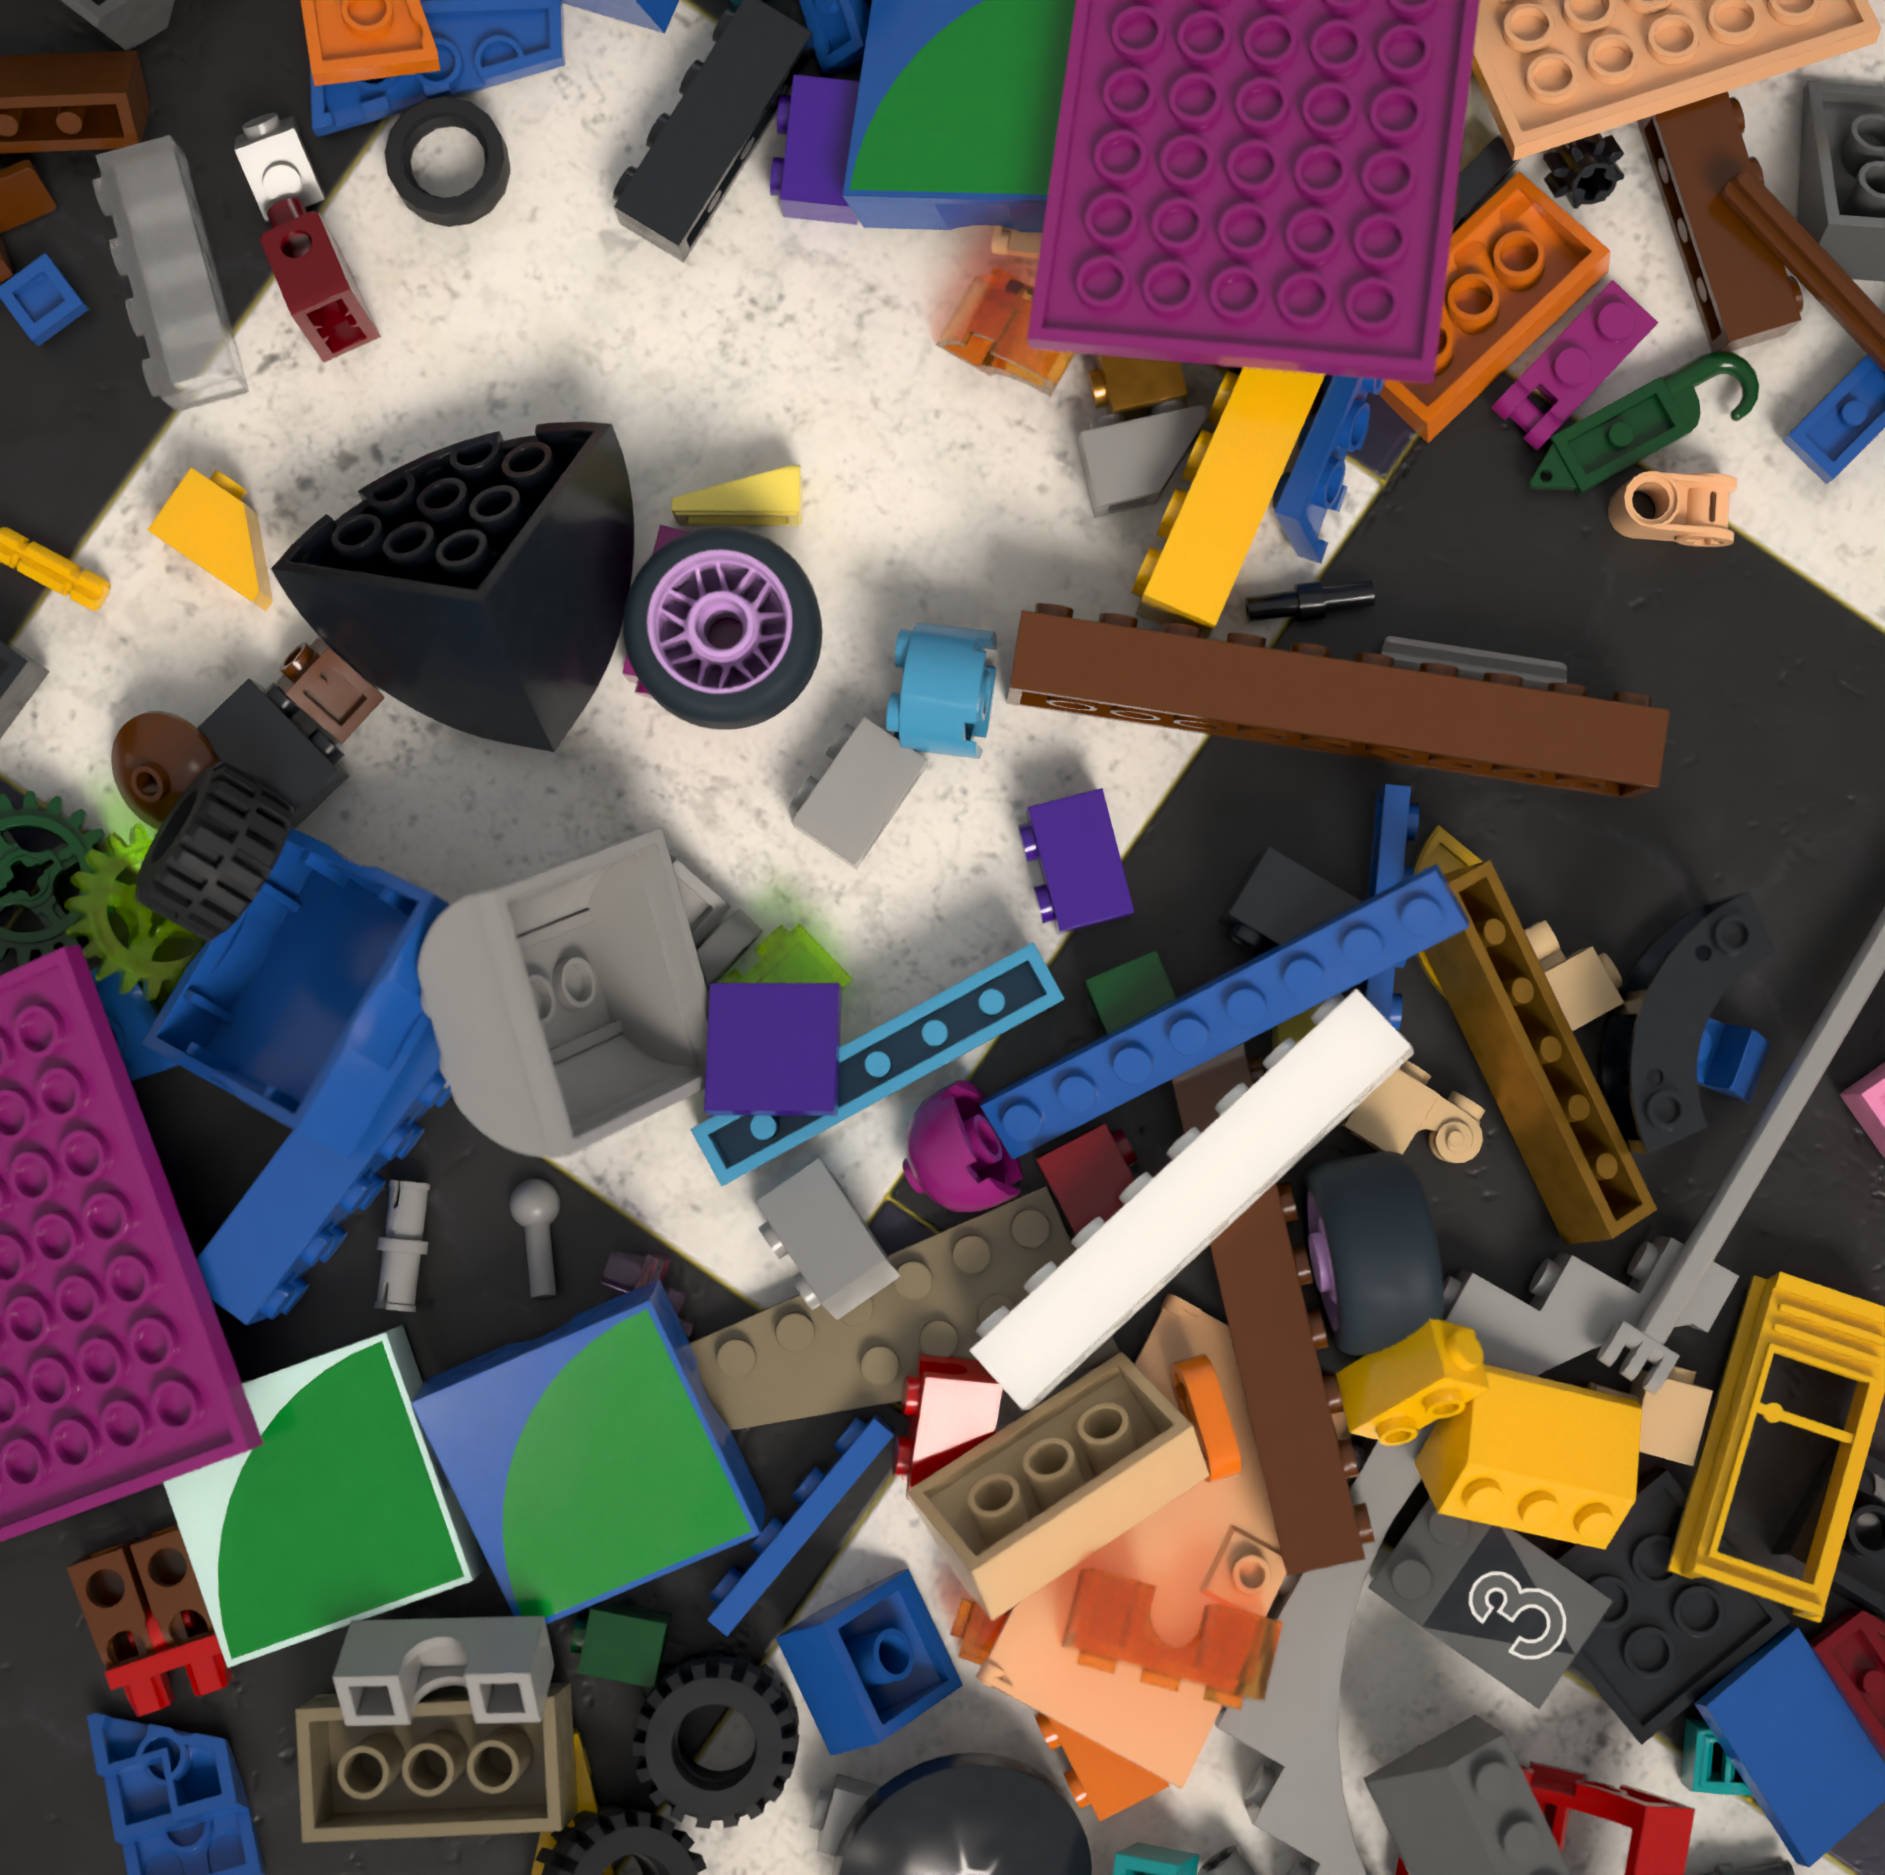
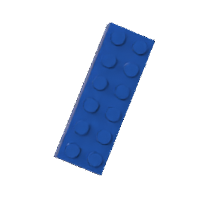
[196,1019,453,1325]

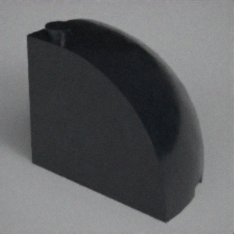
[271,422,634,752]

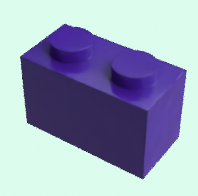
[770,75,860,225]
[1018,788,1135,935]

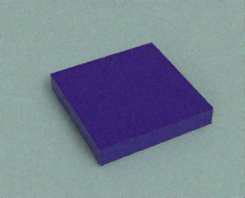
[704,983,842,1116]

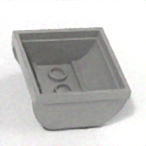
[418,827,709,1159]

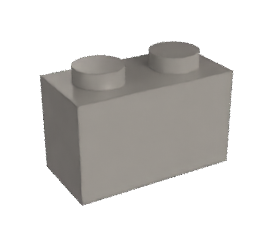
[789,717,928,870]
[756,1158,900,1320]

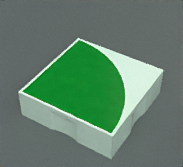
[163,1325,487,1668]

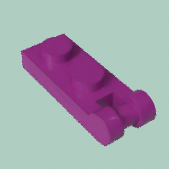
[1491,280,1659,451]

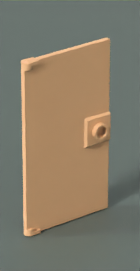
[976,1294,1352,1789]

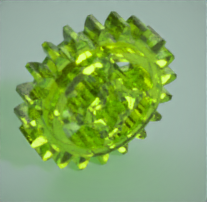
[64,823,207,1001]

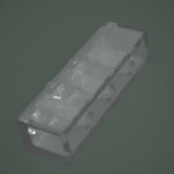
[93,135,249,412]

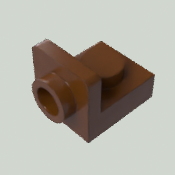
[277,637,385,744]

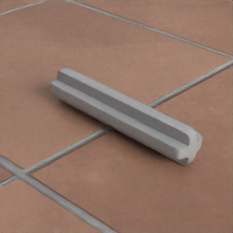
[1379,636,1567,691]

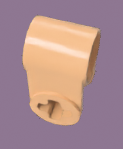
[1607,471,1737,547]

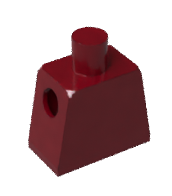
[260,198,381,363]

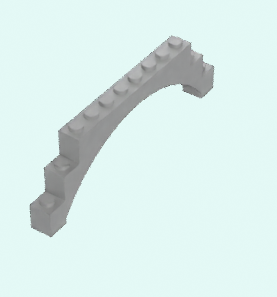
[1214,1235,1739,1875]

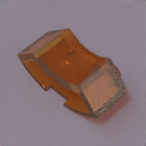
[936,268,1075,397]

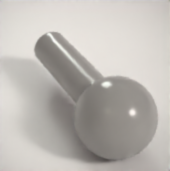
[509,1178,560,1300]

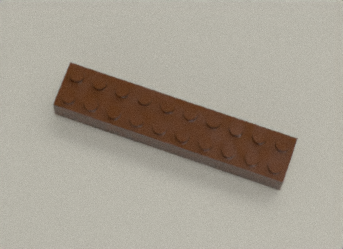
[1007,603,1670,800]

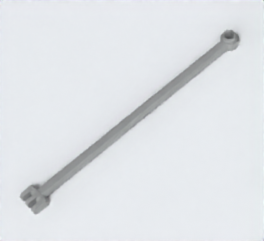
[1597,906,1885,1395]

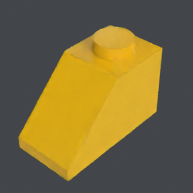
[147,467,273,611]

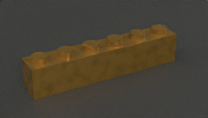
[1423,860,1657,1245]

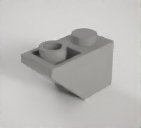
[1077,399,1208,518]

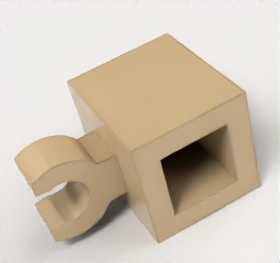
[1524,920,1624,1031]
[1587,1366,1713,1466]

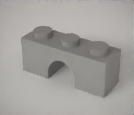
[333,1616,555,1726]

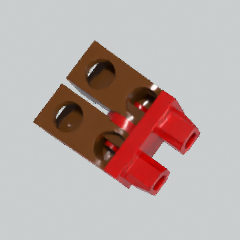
[66,1524,233,1717]

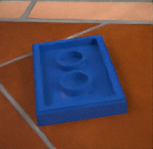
[1694,1626,1885,1868]

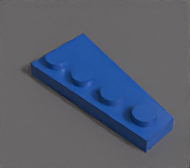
[310,0,565,137]
[1273,374,1385,564]

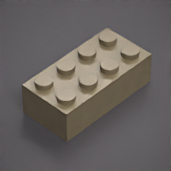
[295,1682,578,1842]

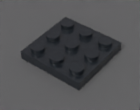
[1552,1467,1791,1745]

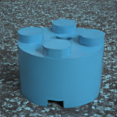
[886,622,997,759]

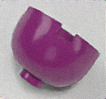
[902,1080,1023,1212]

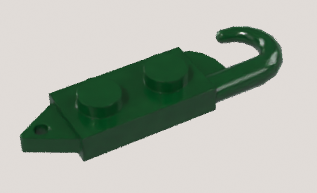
[1527,351,1759,496]

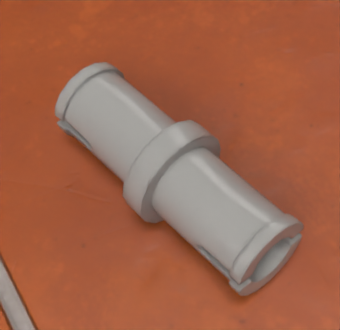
[374,1180,431,1312]

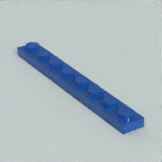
[980,864,1469,1160]

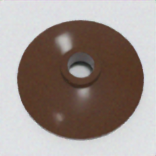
[111,711,219,830]

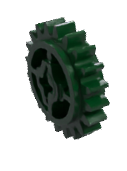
[0,791,120,967]

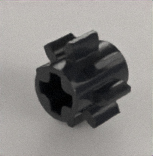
[1543,133,1625,209]

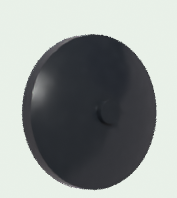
[832,1753,1092,1875]

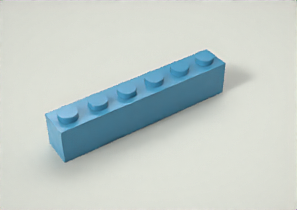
[690,942,1064,1187]

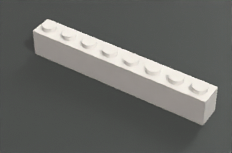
[969,989,1414,1410]

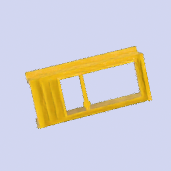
[1666,1272,1885,1623]

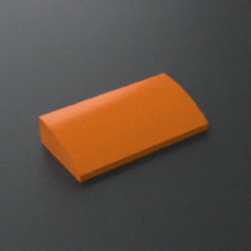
[1379,171,1610,443]

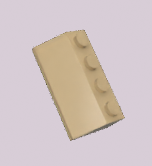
[906,1351,1209,1621]

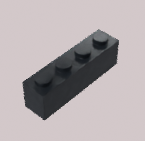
[613,0,815,263]

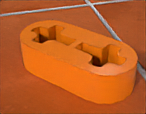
[1170,1354,1242,1483]

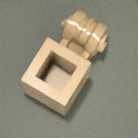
[1337,1061,1485,1163]

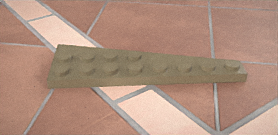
[690,1185,1120,1430]

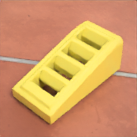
[671,465,803,526]

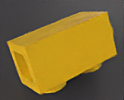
[1336,1319,1490,1446]

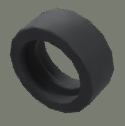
[384,96,511,227]

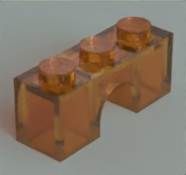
[1061,1567,1283,1711]

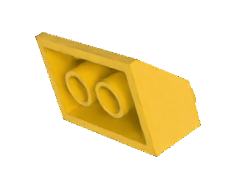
[1414,1364,1642,1550]

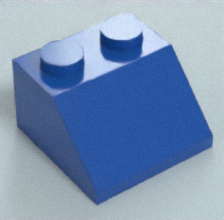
[775,1569,963,1756]

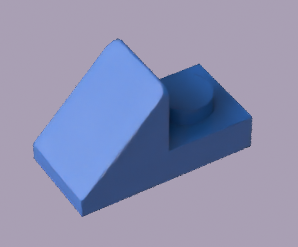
[1697,1017,1771,1104]

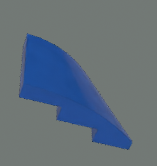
[87,1713,267,1875]

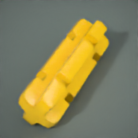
[0,527,111,611]

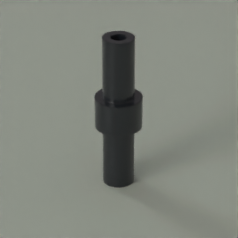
[1245,580,1375,622]

